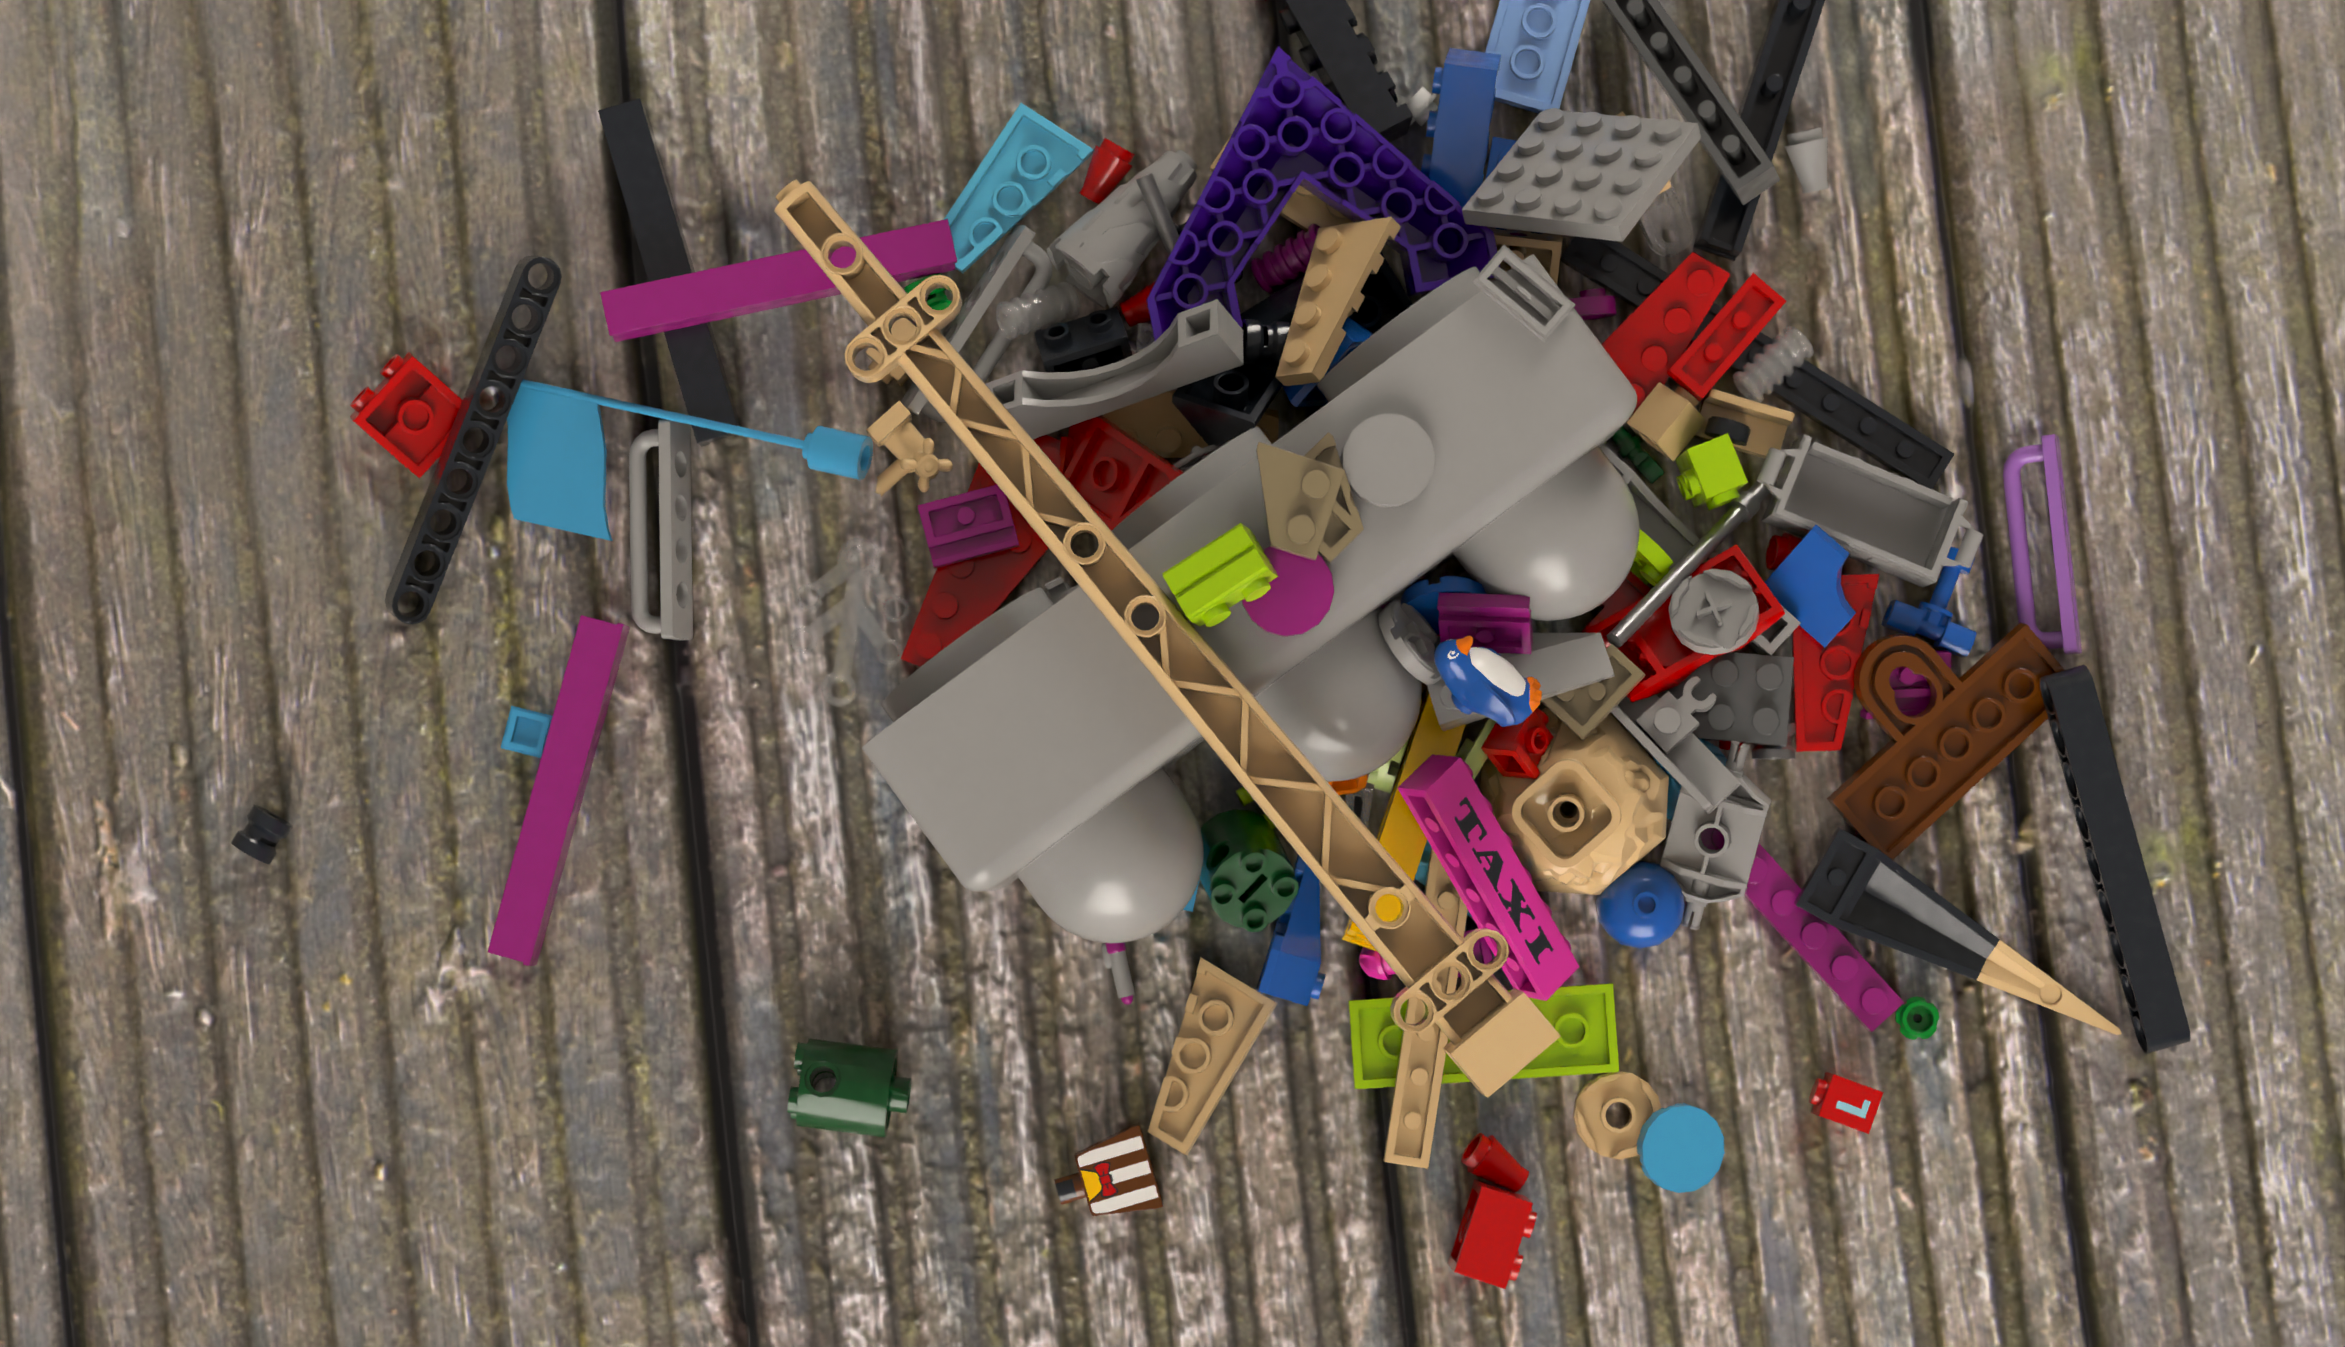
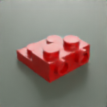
[350,352,463,479]

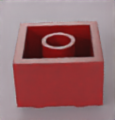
[1447,1179,1537,1289]

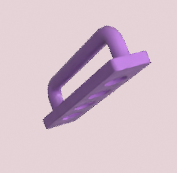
[2003,434,2082,655]

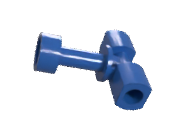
[1881,546,1977,658]

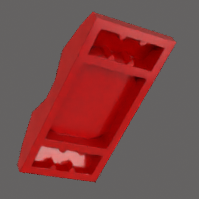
[1585,544,1785,702]

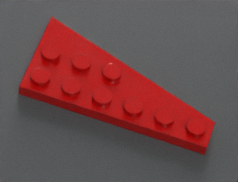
[901,435,1061,667]

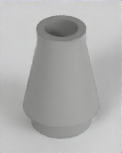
[1785,127,1829,194]

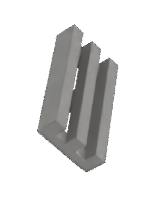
[1472,245,1576,342]

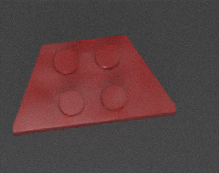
[1059,415,1184,531]

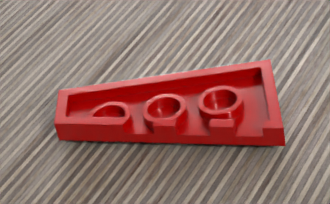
[1792,574,1880,752]

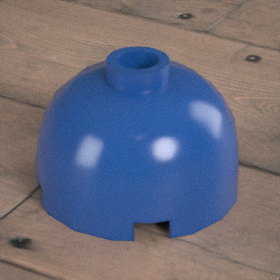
[1595,861,1685,949]

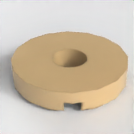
[1573,1071,1661,1160]

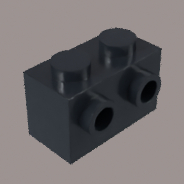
[1034,306,1133,372]

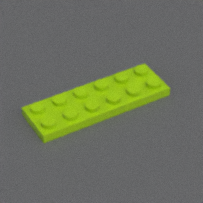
[1348,983,1619,1089]

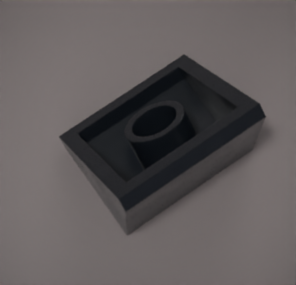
[1172,360,1283,446]

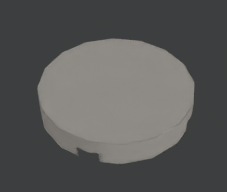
[1342,413,1436,507]
[1669,569,1759,655]
[1378,600,1442,684]

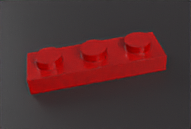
[1666,273,1786,402]

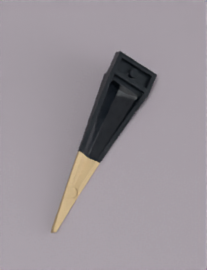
[1794,827,2122,1035]

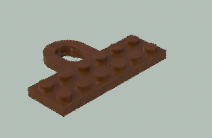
[1827,623,2065,860]

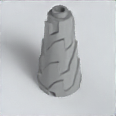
[1046,150,1197,308]

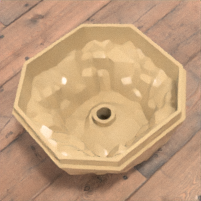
[1480,707,1669,895]

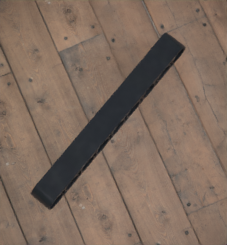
[385,255,562,625]
[2040,665,2191,1054]

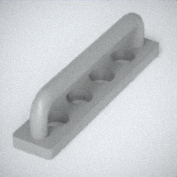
[901,225,1052,423]
[629,419,693,640]

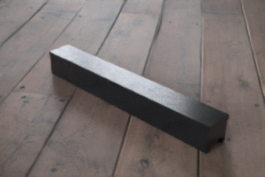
[1693,0,1825,261]
[598,98,741,447]

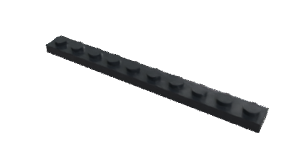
[1560,236,1954,489]

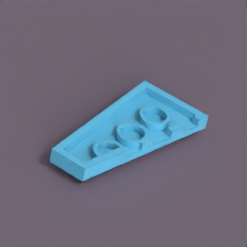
[944,103,1094,273]

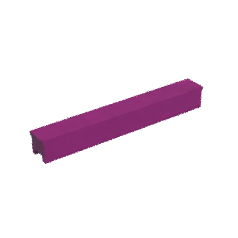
[600,219,957,342]
[487,615,630,966]

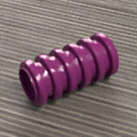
[1251,224,1321,294]

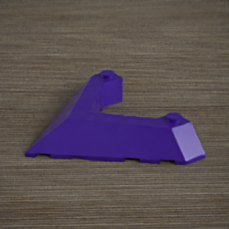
[1146,46,1500,342]

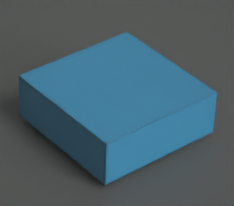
[501,706,553,758]

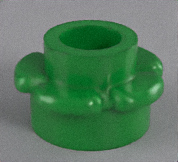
[1895,996,1939,1040]

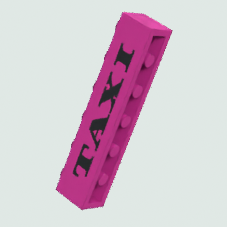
[1397,754,1580,1001]

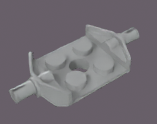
[1660,741,1772,930]

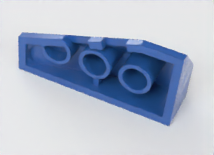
[1256,854,1326,1006]

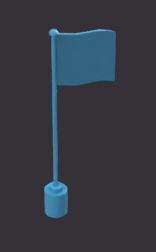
[507,379,873,541]

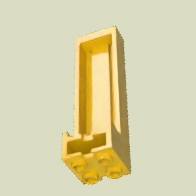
[1342,687,1466,952]

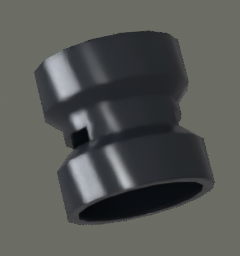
[1241,319,1290,366]
[231,805,293,864]

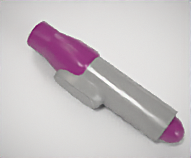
[1102,943,1135,1005]

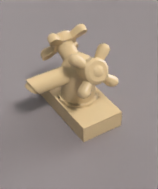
[866,400,953,497]

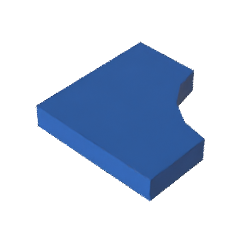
[1765,525,1856,647]

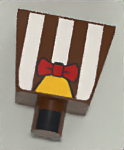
[1054,1122,1163,1216]

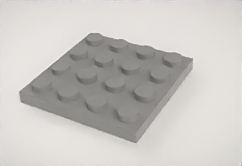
[1462,108,1701,242]

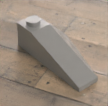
[1426,633,1615,731]

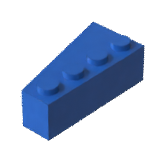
[1421,48,1501,208]

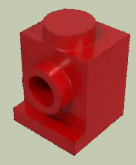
[1481,708,1554,779]

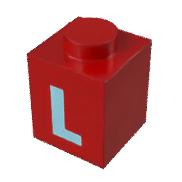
[1809,1072,1884,1134]

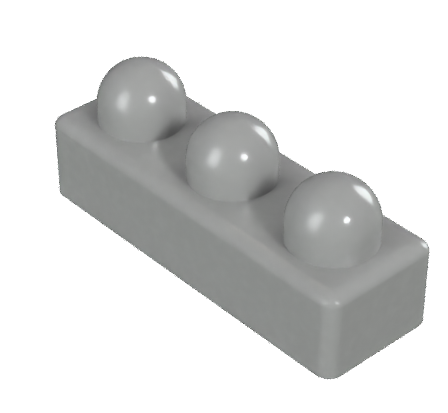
[862,254,1639,943]

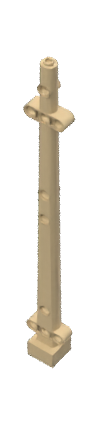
[774,180,1561,1098]

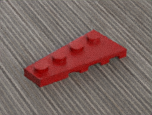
[1601,251,1731,419]

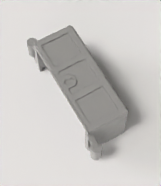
[1757,434,1983,587]

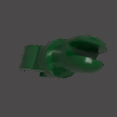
[1611,425,1665,484]

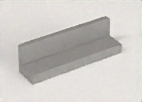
[1611,694,1741,814]

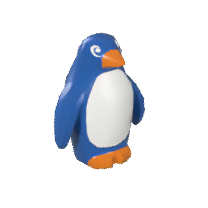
[1434,636,1542,727]

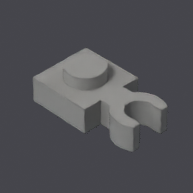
[1635,676,1717,756]

